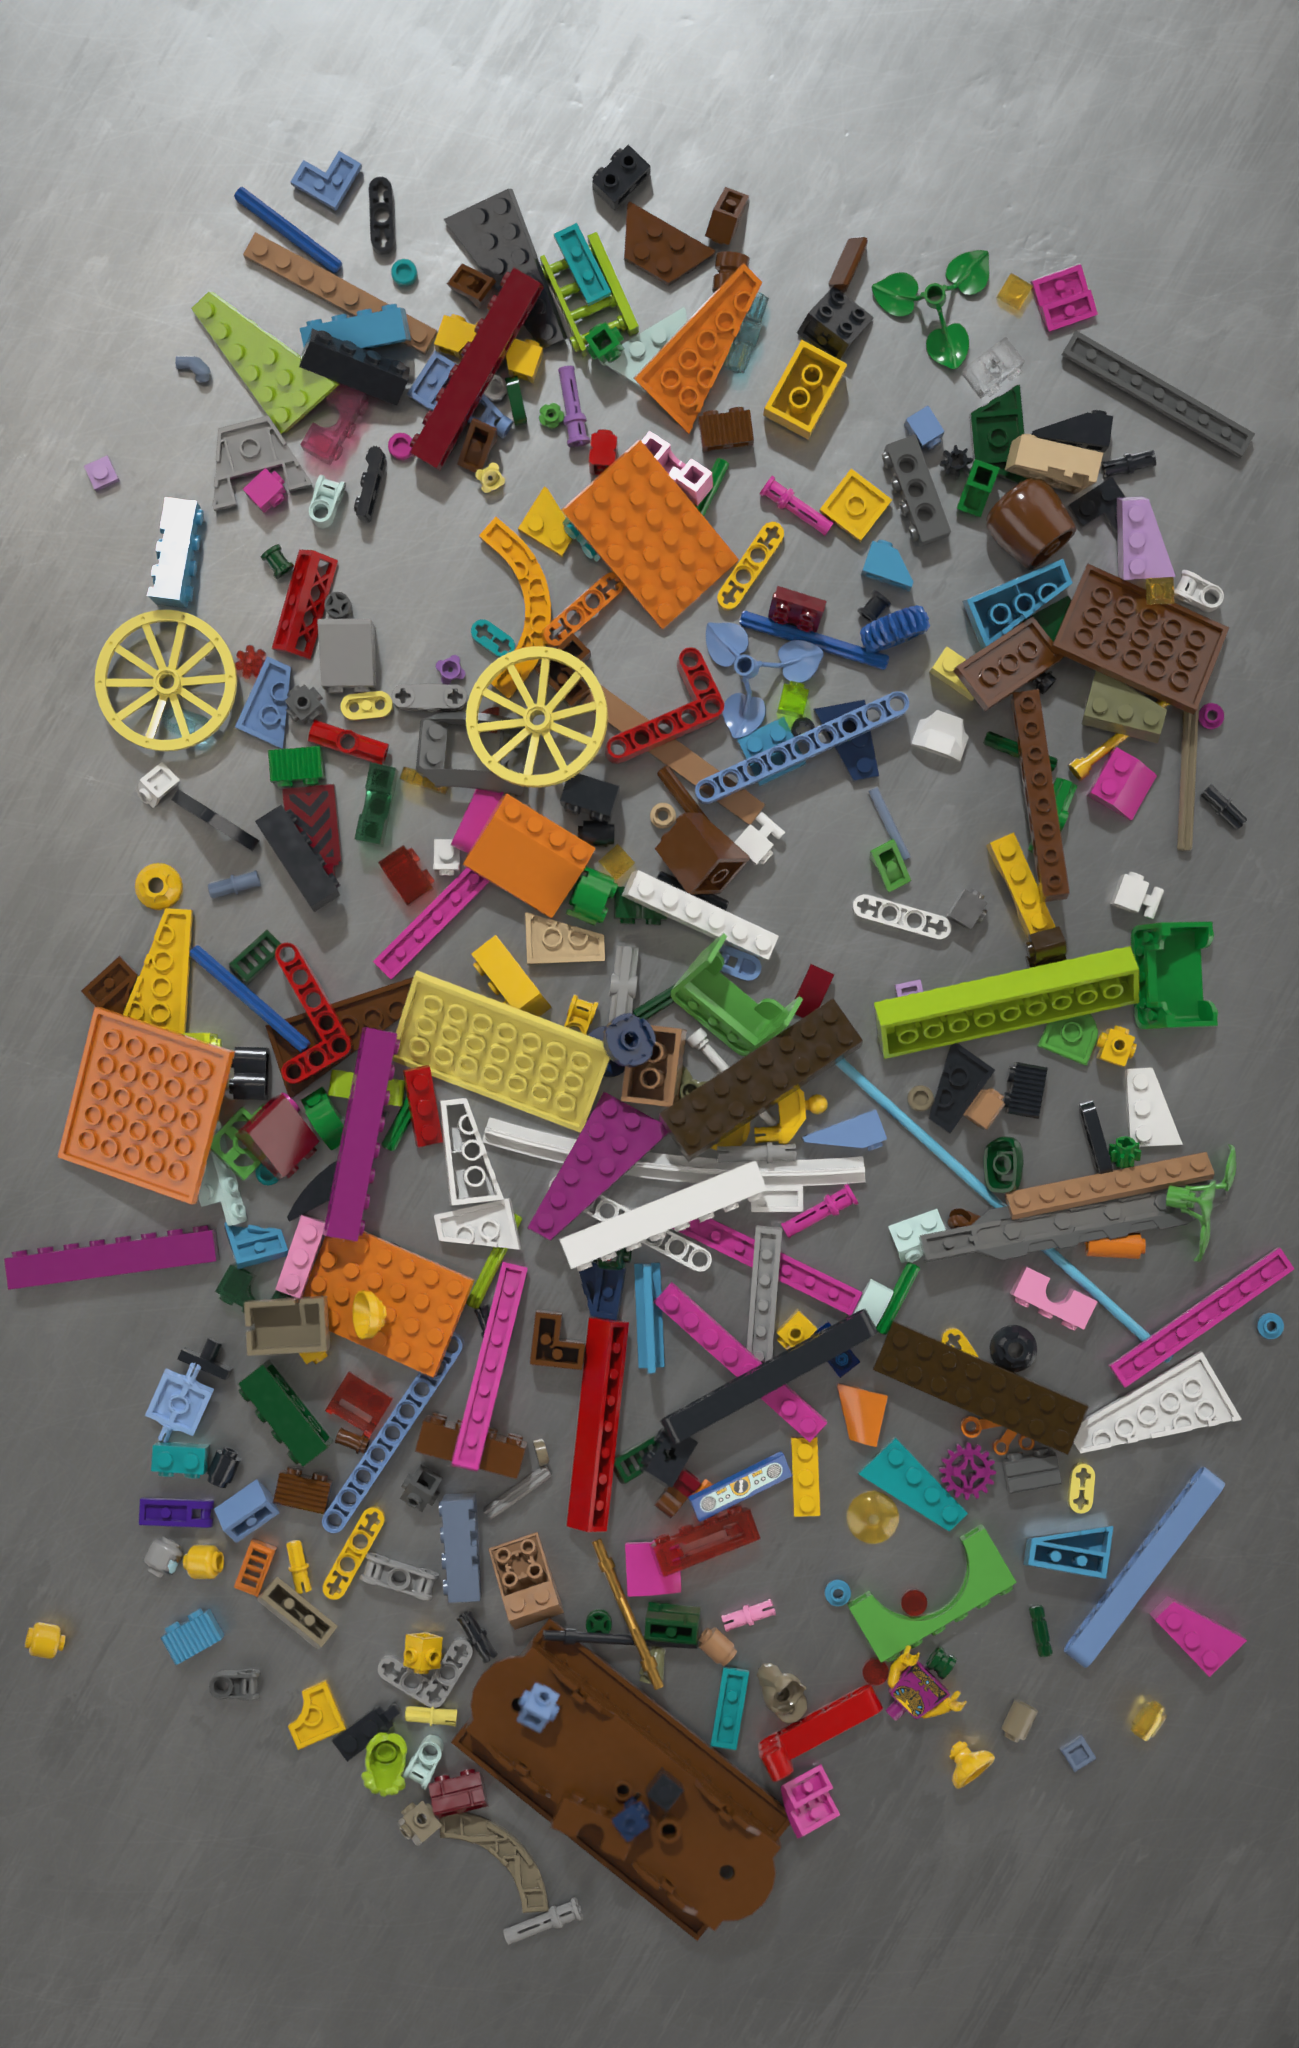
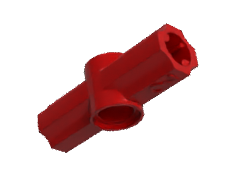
[308,720,389,766]

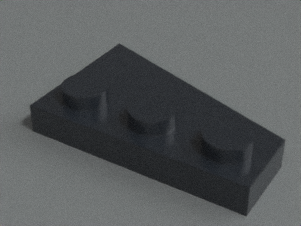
[928,1043,995,1134]

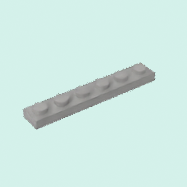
[747,1225,782,1363]

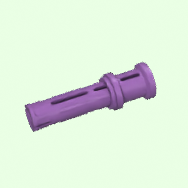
[558,366,590,447]

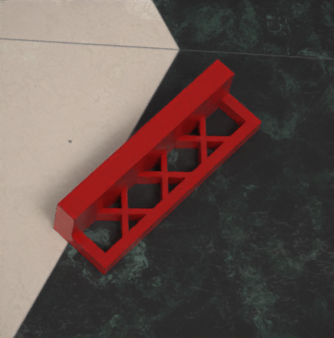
[271,549,338,660]

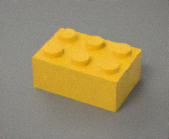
[763,339,847,440]

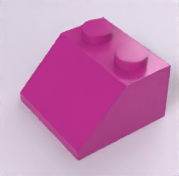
[1086,747,1157,821]

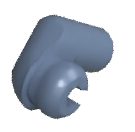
[175,356,210,383]

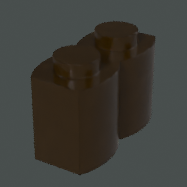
[1025,926,1067,968]

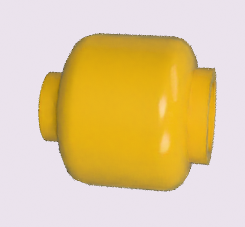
[183,1545,224,1579]
[25,1622,65,1659]

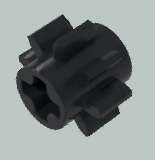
[940,445,973,480]

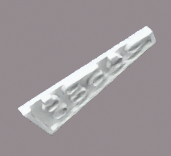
[1074,1351,1242,1454]

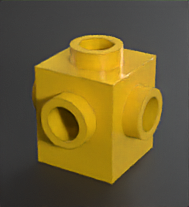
[1096,1025,1137,1067]
[403,1632,443,1674]

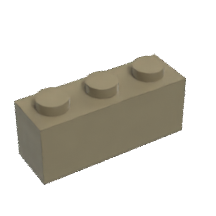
[256,1577,338,1649]

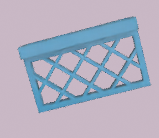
[634,1262,665,1373]

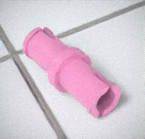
[721,1599,776,1632]

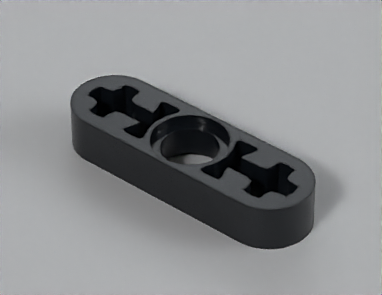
[369,177,395,255]
[1079,1101,1113,1174]

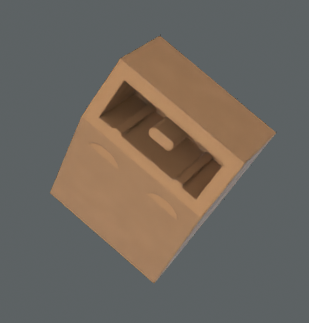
[488,1532,564,1630]

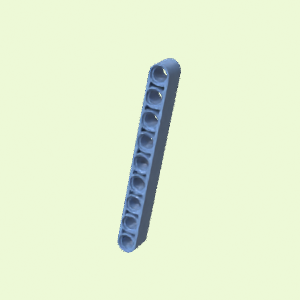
[695,691,909,805]
[322,1332,464,1533]
[1064,1466,1225,1668]

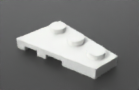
[1125,1068,1183,1147]
[434,1198,521,1250]

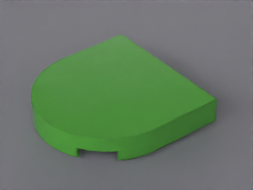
[1037,1014,1098,1066]

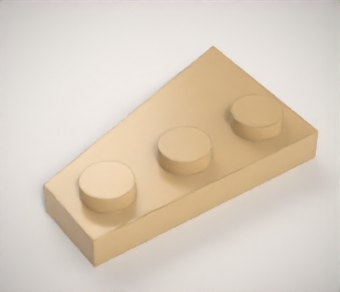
[525,912,605,964]

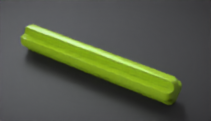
[466,1213,522,1309]

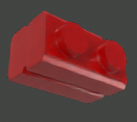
[589,429,618,476]

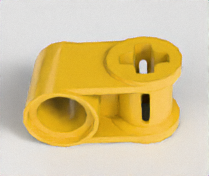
[564,994,599,1035]

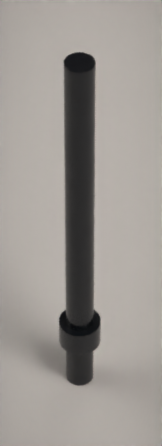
[543,1628,698,1649]

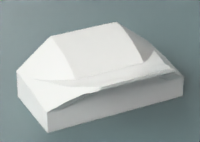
[911,710,969,762]

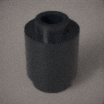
[578,820,615,847]
[207,1447,241,1488]

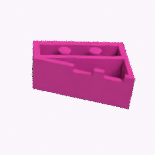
[1149,1596,1247,1677]

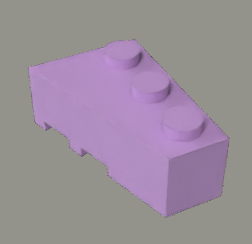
[1117,496,1176,580]

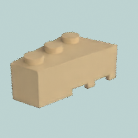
[1005,434,1103,494]

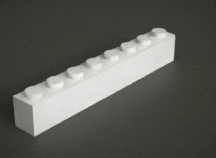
[559,1160,767,1272]

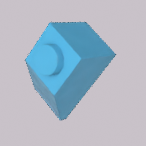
[861,540,913,592]

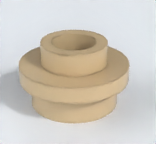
[650,803,676,829]

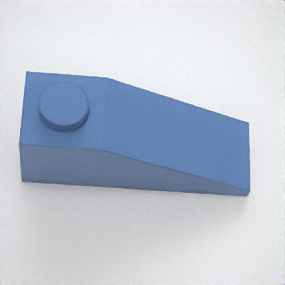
[802,1109,887,1151]

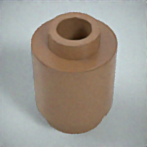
[698,1627,737,1666]

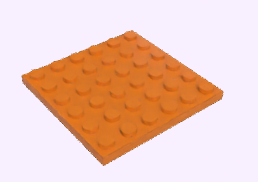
[57,1007,235,1204]

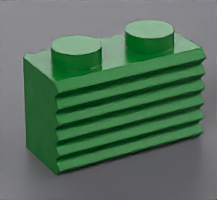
[268,746,325,788]

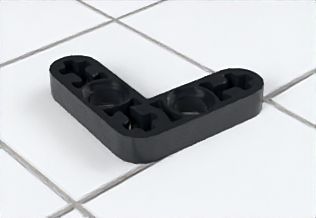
[171,789,260,851]

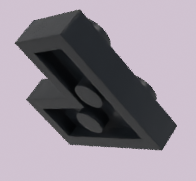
[1067,477,1125,535]

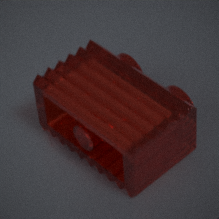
[378,845,435,906]

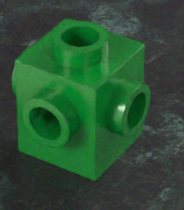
[585,322,625,364]

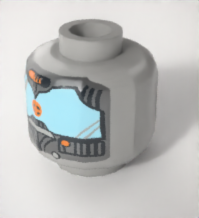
[144,1537,183,1578]

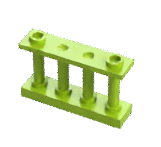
[540,232,639,358]

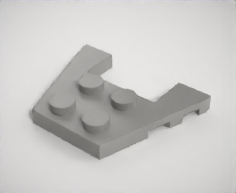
[212,416,312,511]

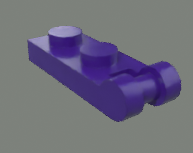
[139,1497,214,1528]

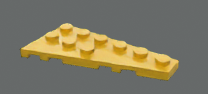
[123,908,193,1034]

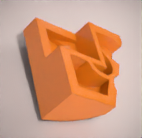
[837,1383,888,1447]

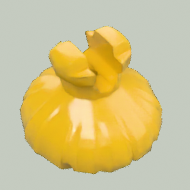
[949,1741,995,1789]

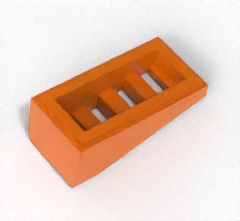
[234,1538,278,1597]

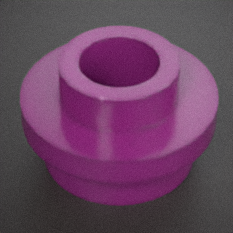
[1198,703,1224,729]

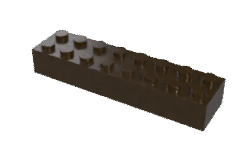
[659,998,863,1162]
[873,1321,1089,1455]

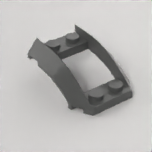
[416,711,528,797]

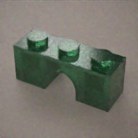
[354,762,399,847]
[215,1263,300,1314]

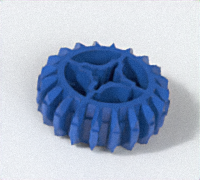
[860,605,930,653]

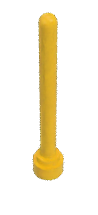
[1068,700,1169,781]

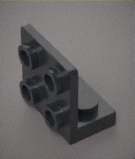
[797,287,873,360]

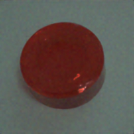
[901,1588,927,1616]
[862,1657,889,1685]

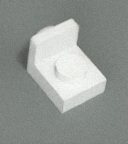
[136,762,180,808]
[433,839,461,876]

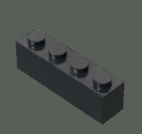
[299,328,410,406]
[255,804,341,912]

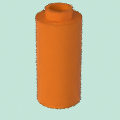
[1085,1233,1146,1259]

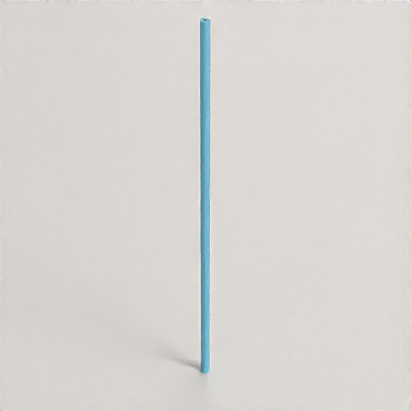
[835,1059,1173,1363]

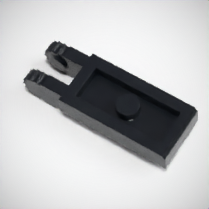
[354,445,386,523]

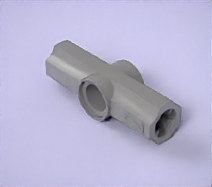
[608,946,639,1023]

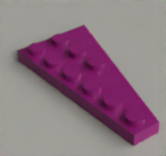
[527,1092,669,1242]

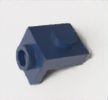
[612,1797,650,1841]

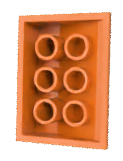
[462,794,596,918]

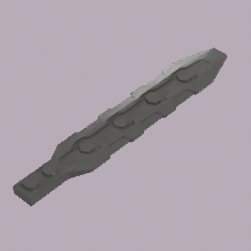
[919,1180,1227,1263]

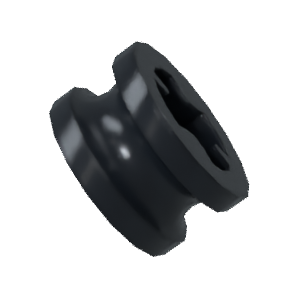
[791,717,815,737]

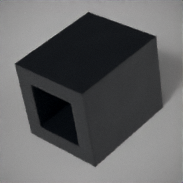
[645,1767,684,1811]

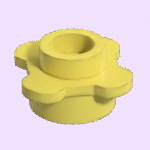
[475,462,505,493]

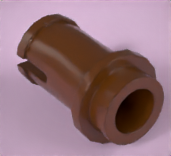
[335,1427,370,1454]

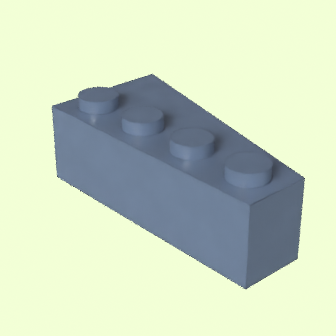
[439,1492,482,1603]

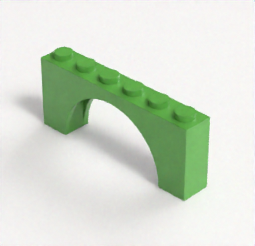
[847,1524,1017,1663]

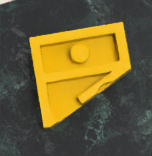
[518,486,573,557]

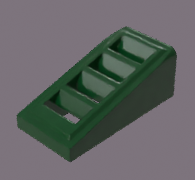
[229,930,281,986]
[613,1435,669,1484]

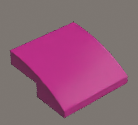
[1030,264,1098,332]
[625,1539,682,1597]
[781,1764,840,1839]

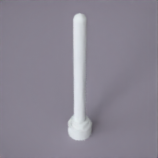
[686,1027,778,1126]

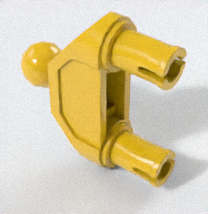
[754,1088,828,1145]

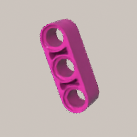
[451,789,504,853]

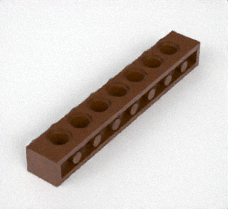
[1011,689,1070,903]

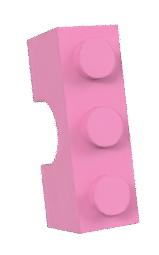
[642,431,713,506]
[275,1214,325,1298]
[1010,1265,1098,1331]

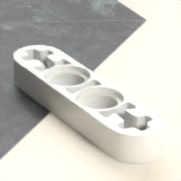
[852,894,951,940]

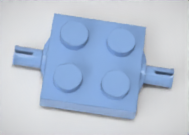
[145,1363,214,1443]

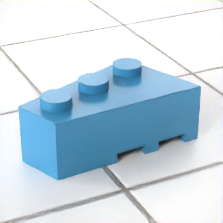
[1023,1526,1114,1579]

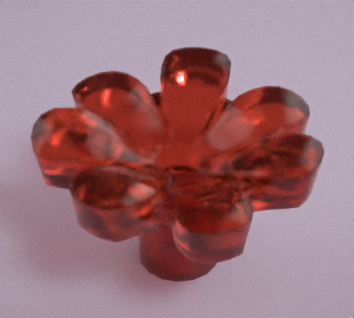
[235,645,266,679]

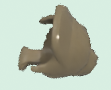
[757,1662,807,1724]

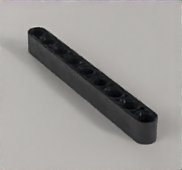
[660,1308,878,1445]

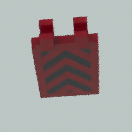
[282,784,342,877]

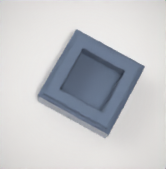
[1060,1734,1097,1772]

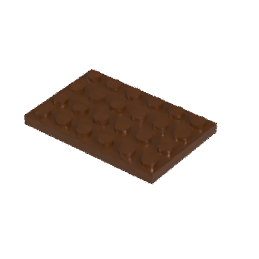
[1050,563,1229,715]

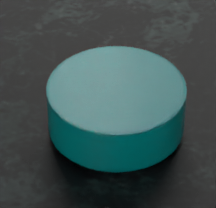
[391,259,418,287]

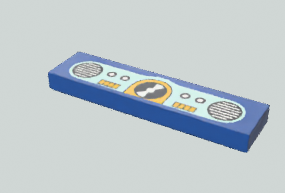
[688,1451,792,1522]

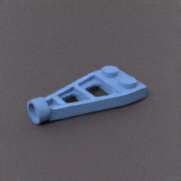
[407,351,514,439]

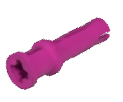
[759,475,834,536]
[781,1183,859,1238]

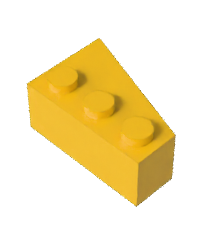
[471,935,552,1017]

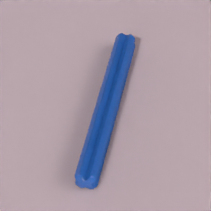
[234,187,342,274]

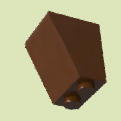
[655,812,750,895]

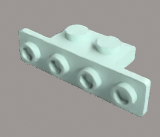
[198,1121,247,1226]

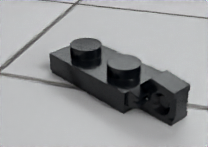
[332,1702,401,1762]

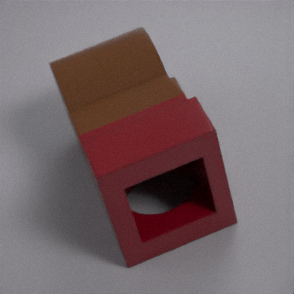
[654,1467,701,1518]

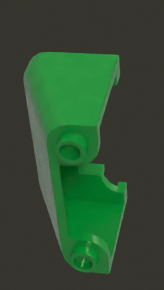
[1131,921,1218,1029]

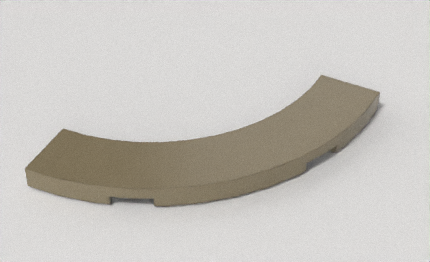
[439,1812,549,1913]

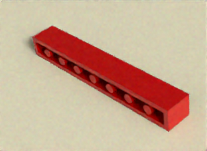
[567,1318,629,1532]

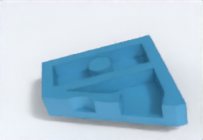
[224,1222,288,1269]

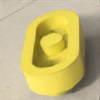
[340,691,393,721]

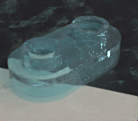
[162,707,212,743]

